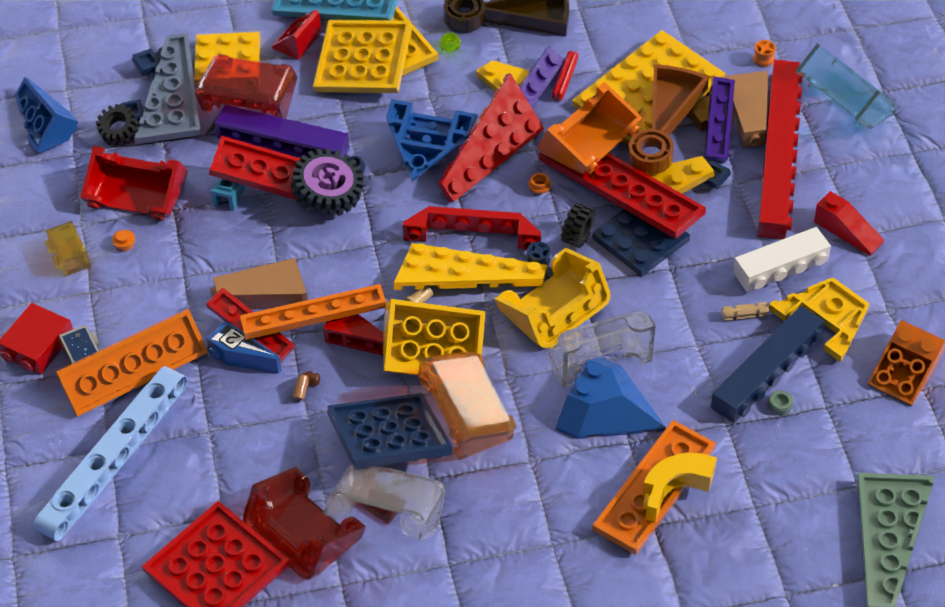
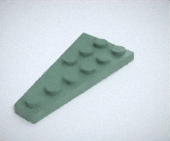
[857,473,935,607]

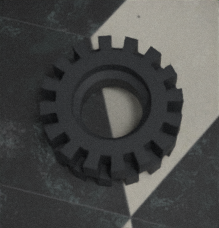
[96,104,139,147]
[561,203,595,248]

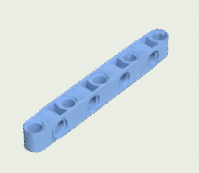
[34,366,188,541]

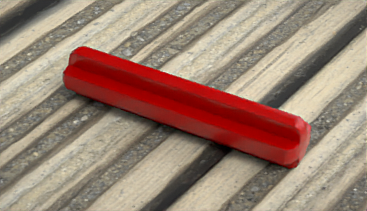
[552,50,579,101]

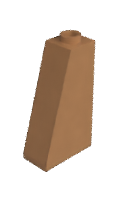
[725,71,768,148]
[210,258,307,309]

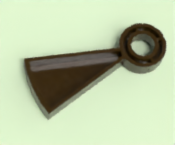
[443,0,569,36]

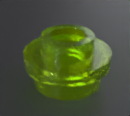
[440,32,461,52]

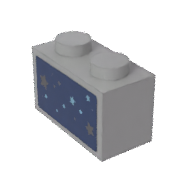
[59,325,100,364]

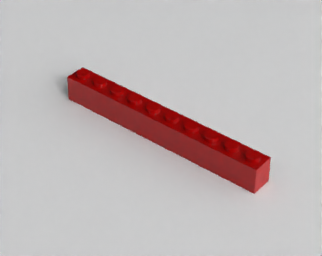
[757,59,803,240]

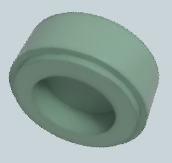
[768,391,793,416]

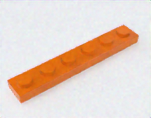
[240,284,386,340]

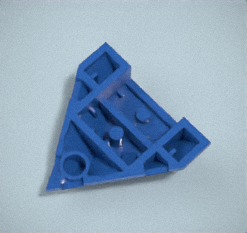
[386,99,477,182]
[556,356,666,439]

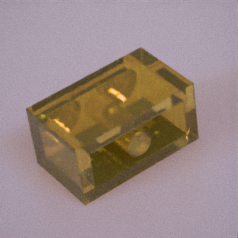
[44,221,91,277]

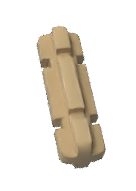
[722,302,769,321]

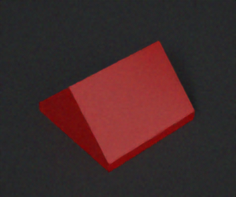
[271,9,321,60]

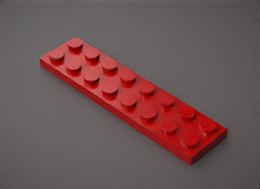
[539,152,706,239]

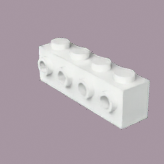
[733,227,831,292]

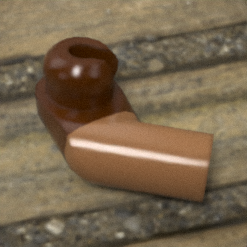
[292,371,320,401]

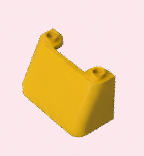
[494,248,611,348]

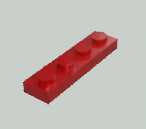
[206,287,295,363]

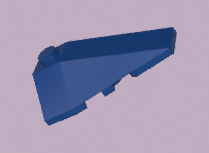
[15,77,78,153]

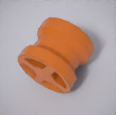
[753,40,776,67]

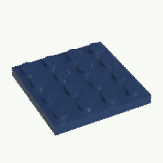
[327,393,453,469]

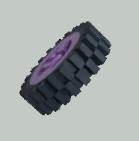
[291,149,364,217]

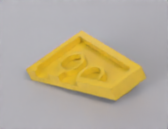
[648,156,715,194]

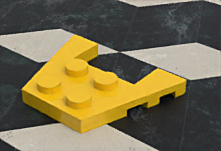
[769,277,870,362]

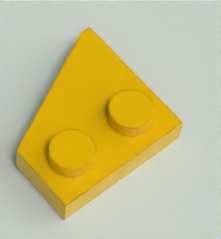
[476,60,529,91]

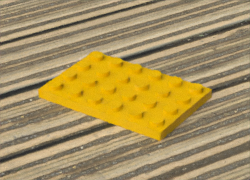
[573,30,726,146]

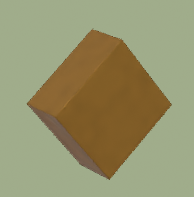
[687,96,710,132]

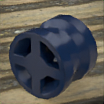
[527,241,551,267]

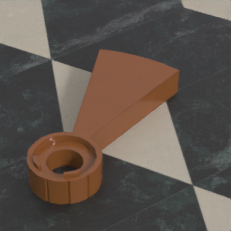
[629,65,709,175]

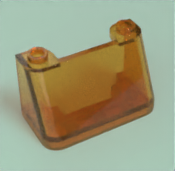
[418,351,516,460]

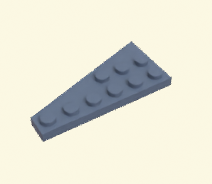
[134,33,201,144]

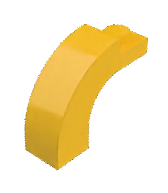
[643,453,717,523]

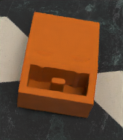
[867,320,945,405]

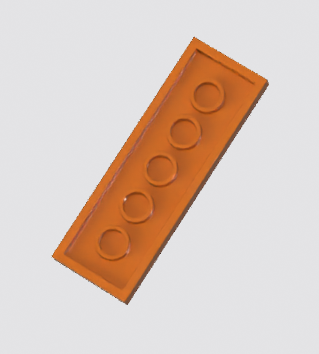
[55,309,208,417]
[592,420,716,555]

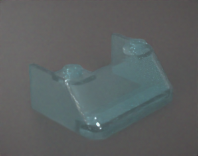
[796,43,900,130]

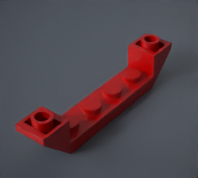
[403,206,541,250]

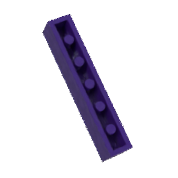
[215,105,350,158]

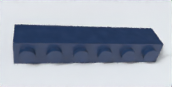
[710,306,824,423]

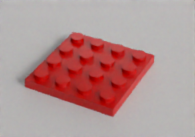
[142,501,290,607]

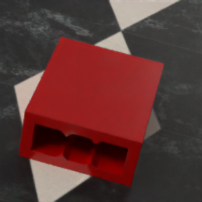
[0,302,73,375]

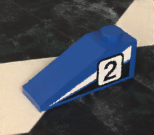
[206,321,282,374]

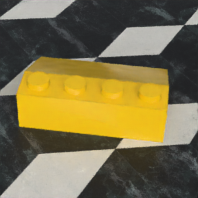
[383,299,485,383]

